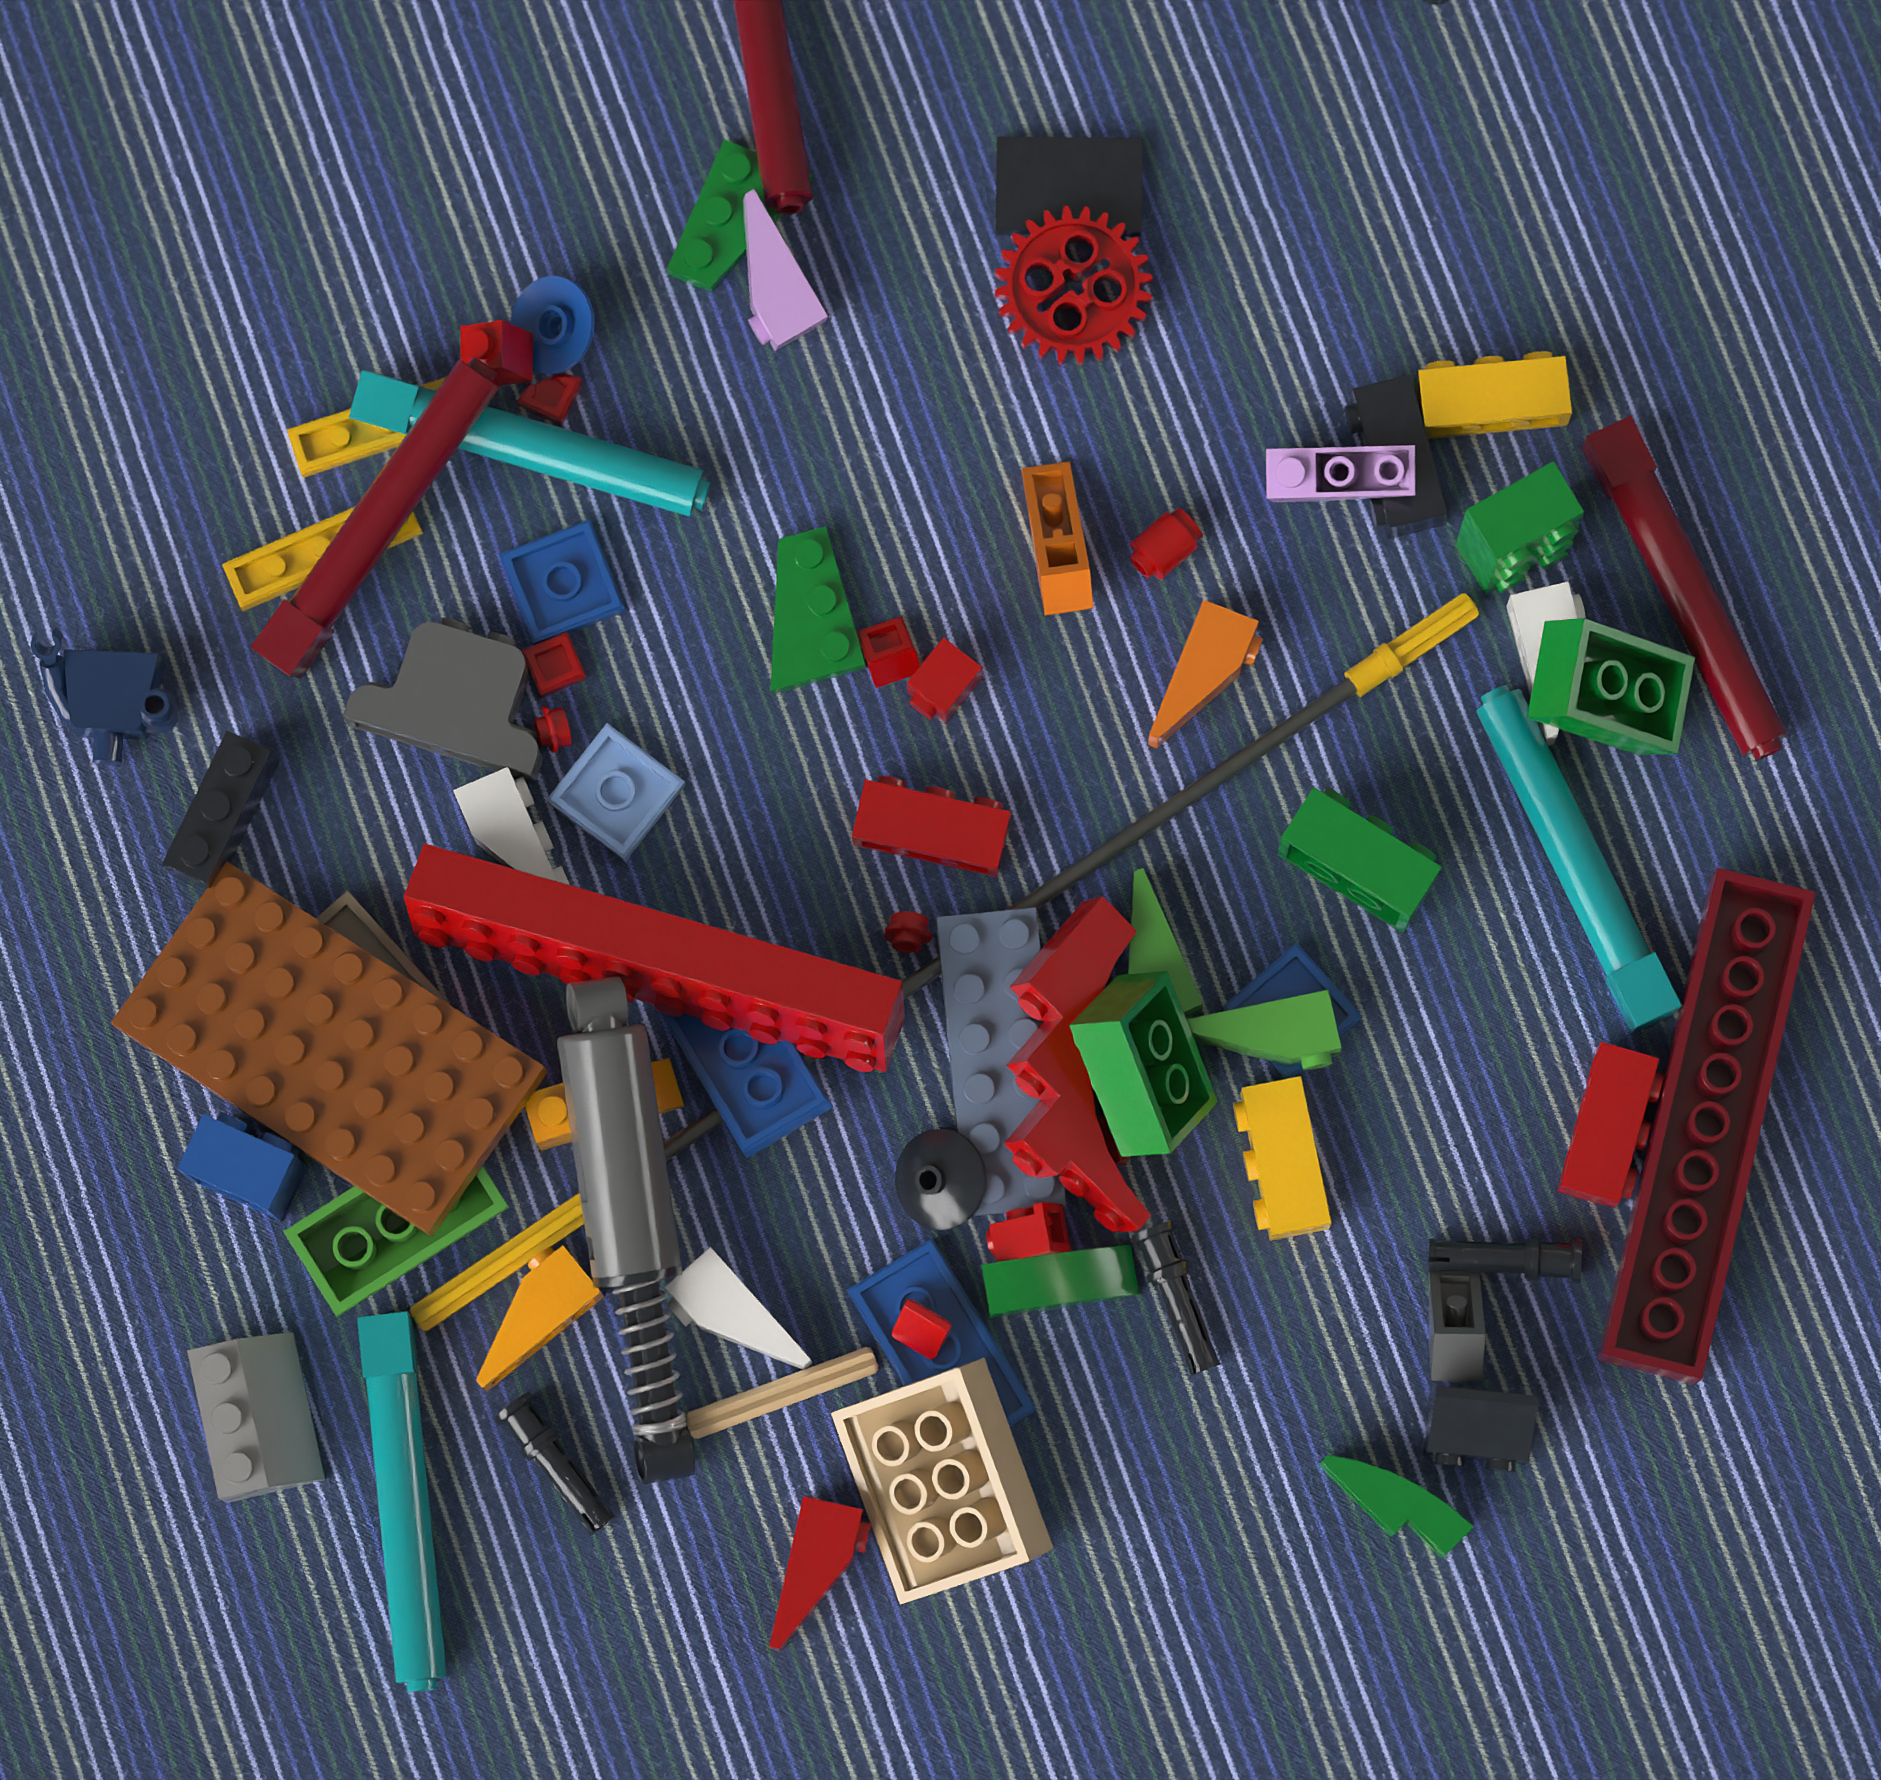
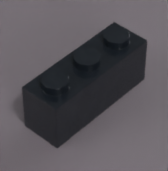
[1344,375,1448,539]
[162,731,279,890]

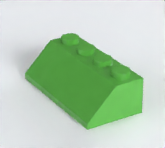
[283,1165,509,1317]

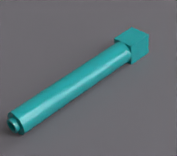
[349,370,711,517]
[1476,685,1682,1034]
[357,1312,447,1693]

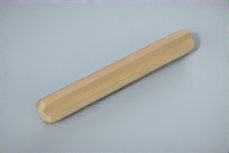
[685,1347,878,1439]

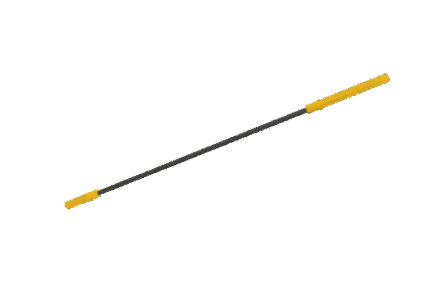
[409,593,1479,1332]

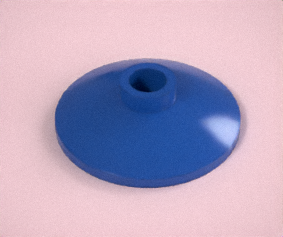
[510,276,595,374]

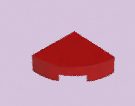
[517,374,583,426]

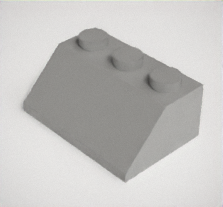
[187,1332,326,1503]

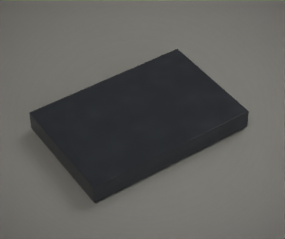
[995,136,1143,237]

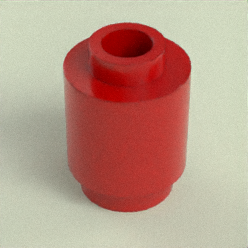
[1129,508,1203,580]

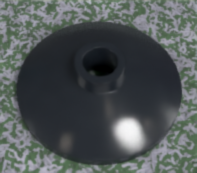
[895,1129,987,1230]

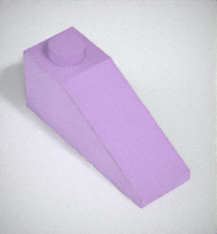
[743,189,828,351]

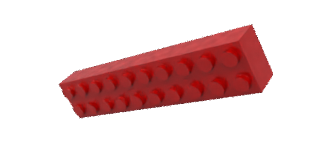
[404,843,905,1072]

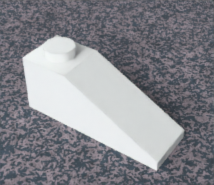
[1506,582,1586,746]
[665,1247,813,1370]

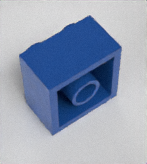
[177,1112,308,1222]

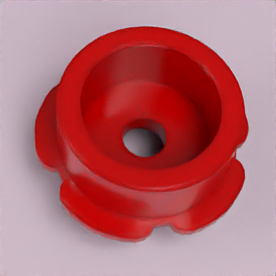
[534,706,571,753]
[884,911,933,953]

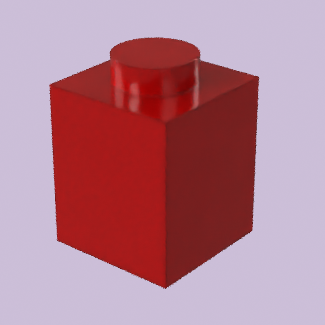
[460,320,533,386]
[907,637,983,723]

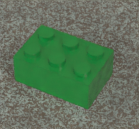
[1455,461,1584,595]
[1527,618,1695,755]
[1277,787,1442,934]
[1069,971,1218,1157]

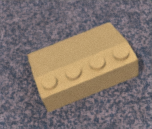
[831,1357,1054,1604]

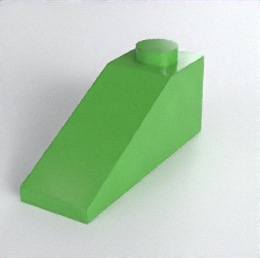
[1128,868,1203,1018]
[1186,990,1341,1071]

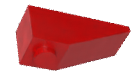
[769,1496,871,1650]

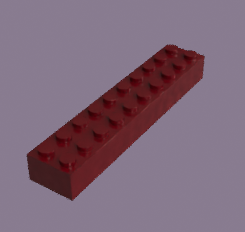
[1597,868,1816,1385]

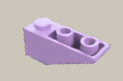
[1266,445,1416,502]

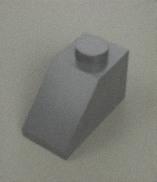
[1429,1270,1485,1382]

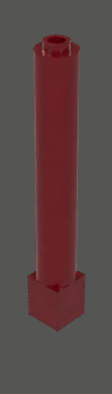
[733,0,813,215]
[250,356,500,679]
[1582,415,1787,761]

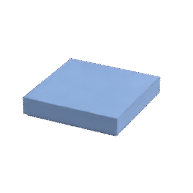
[546,723,686,862]

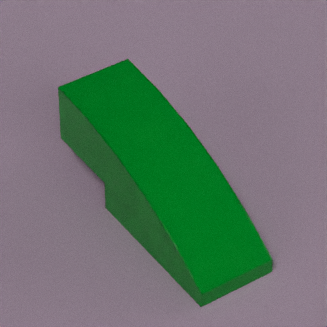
[982,1245,1139,1318]
[1318,1455,1473,1559]

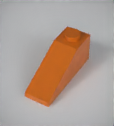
[1021,461,1094,616]
[1148,600,1263,748]

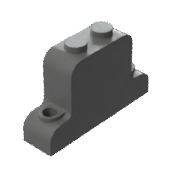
[343,618,542,783]

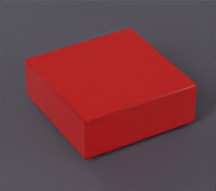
[522,632,587,698]

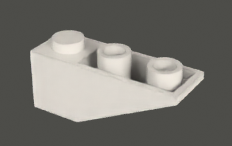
[453,767,570,885]

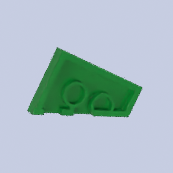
[667,140,814,292]
[770,526,866,695]

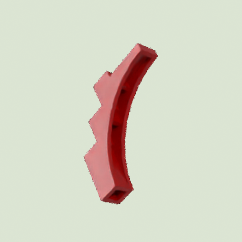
[1003,896,1152,1233]

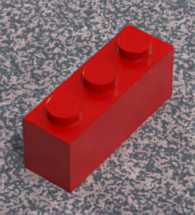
[851,776,1011,878]
[1556,1042,1664,1209]

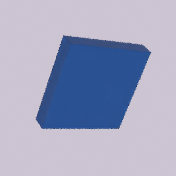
[499,519,626,645]
[1221,943,1363,1080]

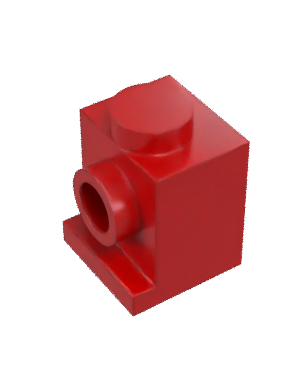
[986,1202,1071,1262]

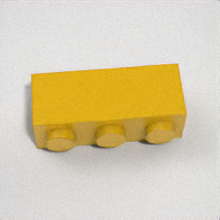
[1415,351,1572,439]
[1233,1076,1331,1241]

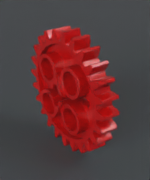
[994,206,1153,366]

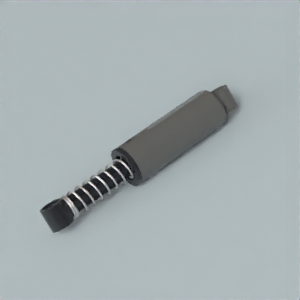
[557,976,695,1485]

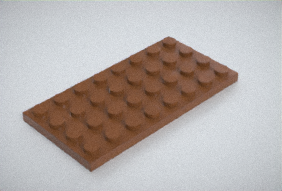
[110,861,548,1237]

